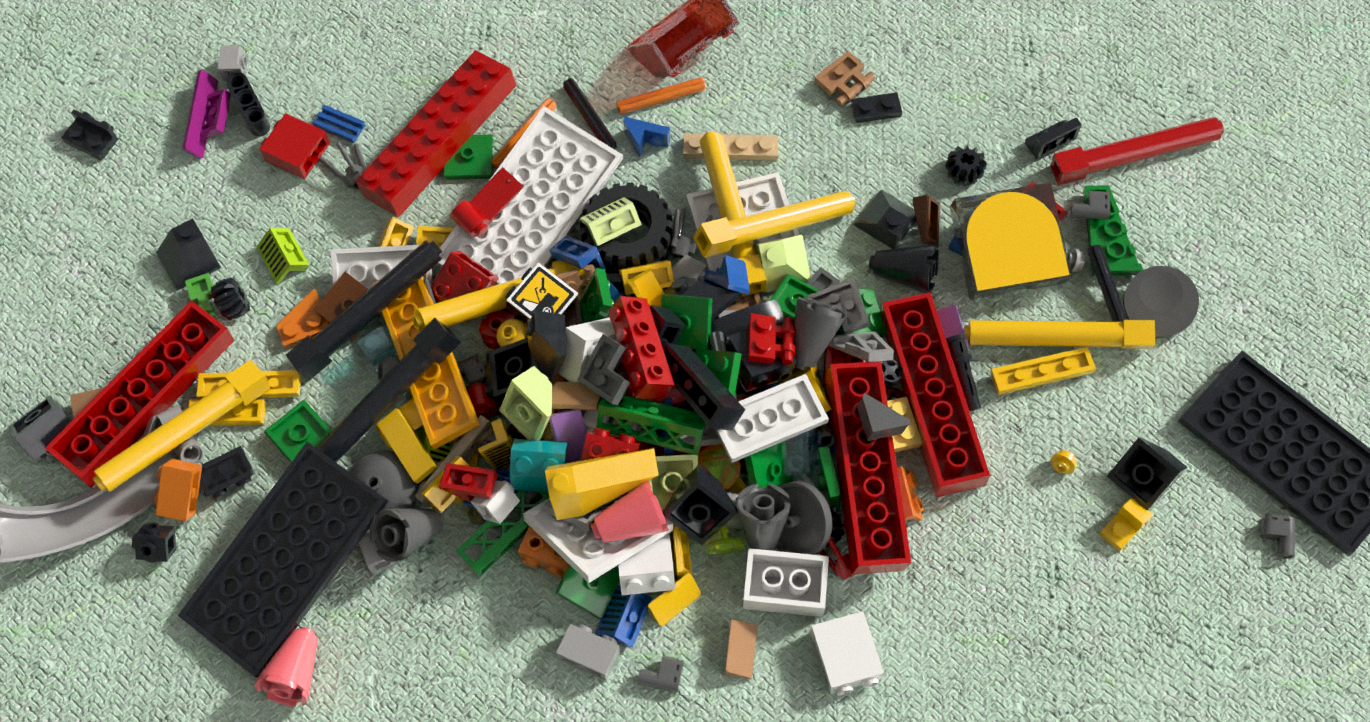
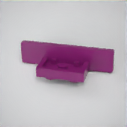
[182,70,231,159]

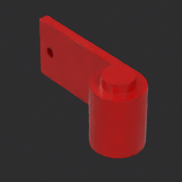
[450,167,524,238]

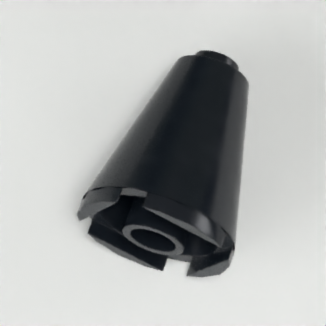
[869,245,939,293]

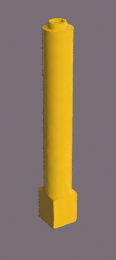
[699,131,766,296]
[693,191,855,258]
[412,260,587,331]
[964,320,1155,349]
[92,360,270,492]

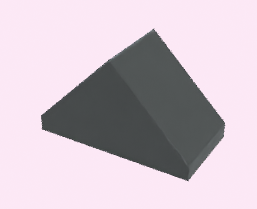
[857,394,911,441]

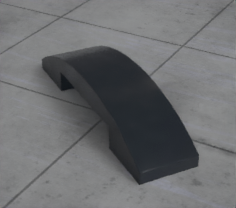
[691,300,784,353]

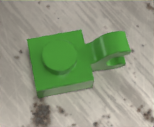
[185,273,216,317]

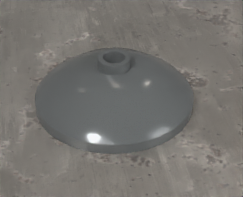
[349,450,419,509]

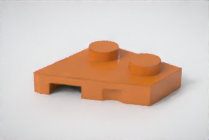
[276,289,329,350]

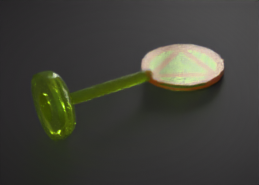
[698,445,744,555]

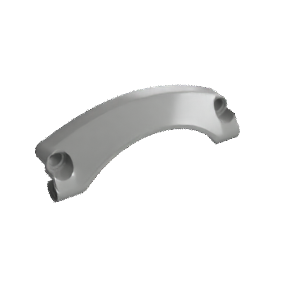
[0,405,203,563]

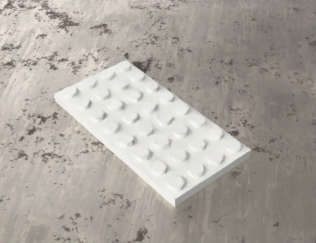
[437,106,623,285]

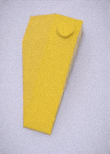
[545,448,659,520]

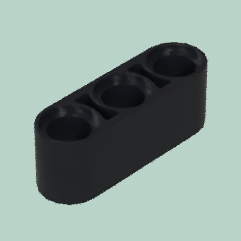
[226,72,270,136]

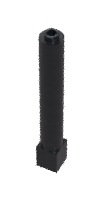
[286,240,443,380]
[316,317,461,462]

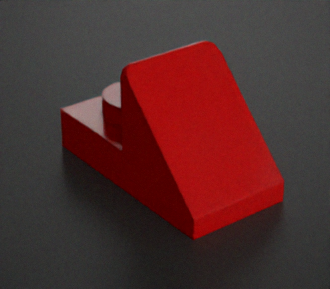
[439,463,498,502]

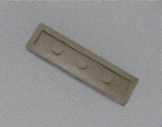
[415,415,494,508]

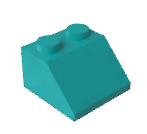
[510,439,567,492]

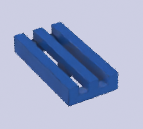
[312,105,366,144]

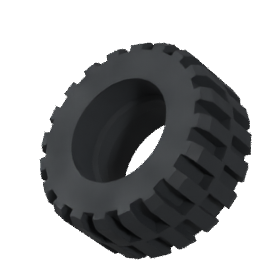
[580,182,673,274]

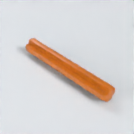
[616,77,706,114]
[491,98,556,169]

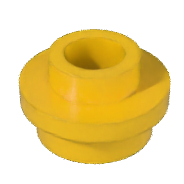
[1050,450,1077,474]

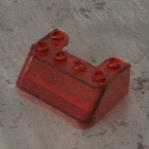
[627,0,739,79]

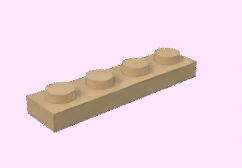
[683,133,778,161]

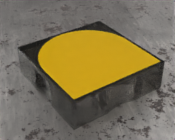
[949,182,1072,300]

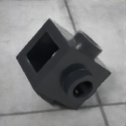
[132,523,176,563]

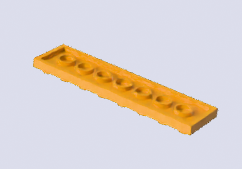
[372,276,480,449]

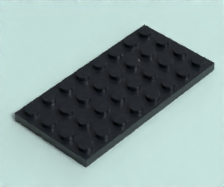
[1178,350,1370,557]
[178,442,389,678]

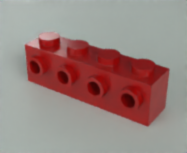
[608,296,674,400]

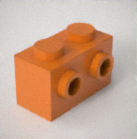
[154,459,202,521]
[518,526,569,577]

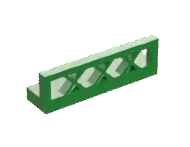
[596,395,706,455]
[456,490,550,579]

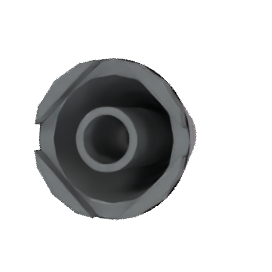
[793,297,847,371]
[737,484,790,551]
[369,508,443,562]

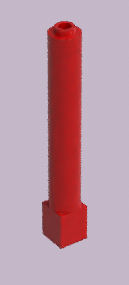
[1050,117,1224,186]

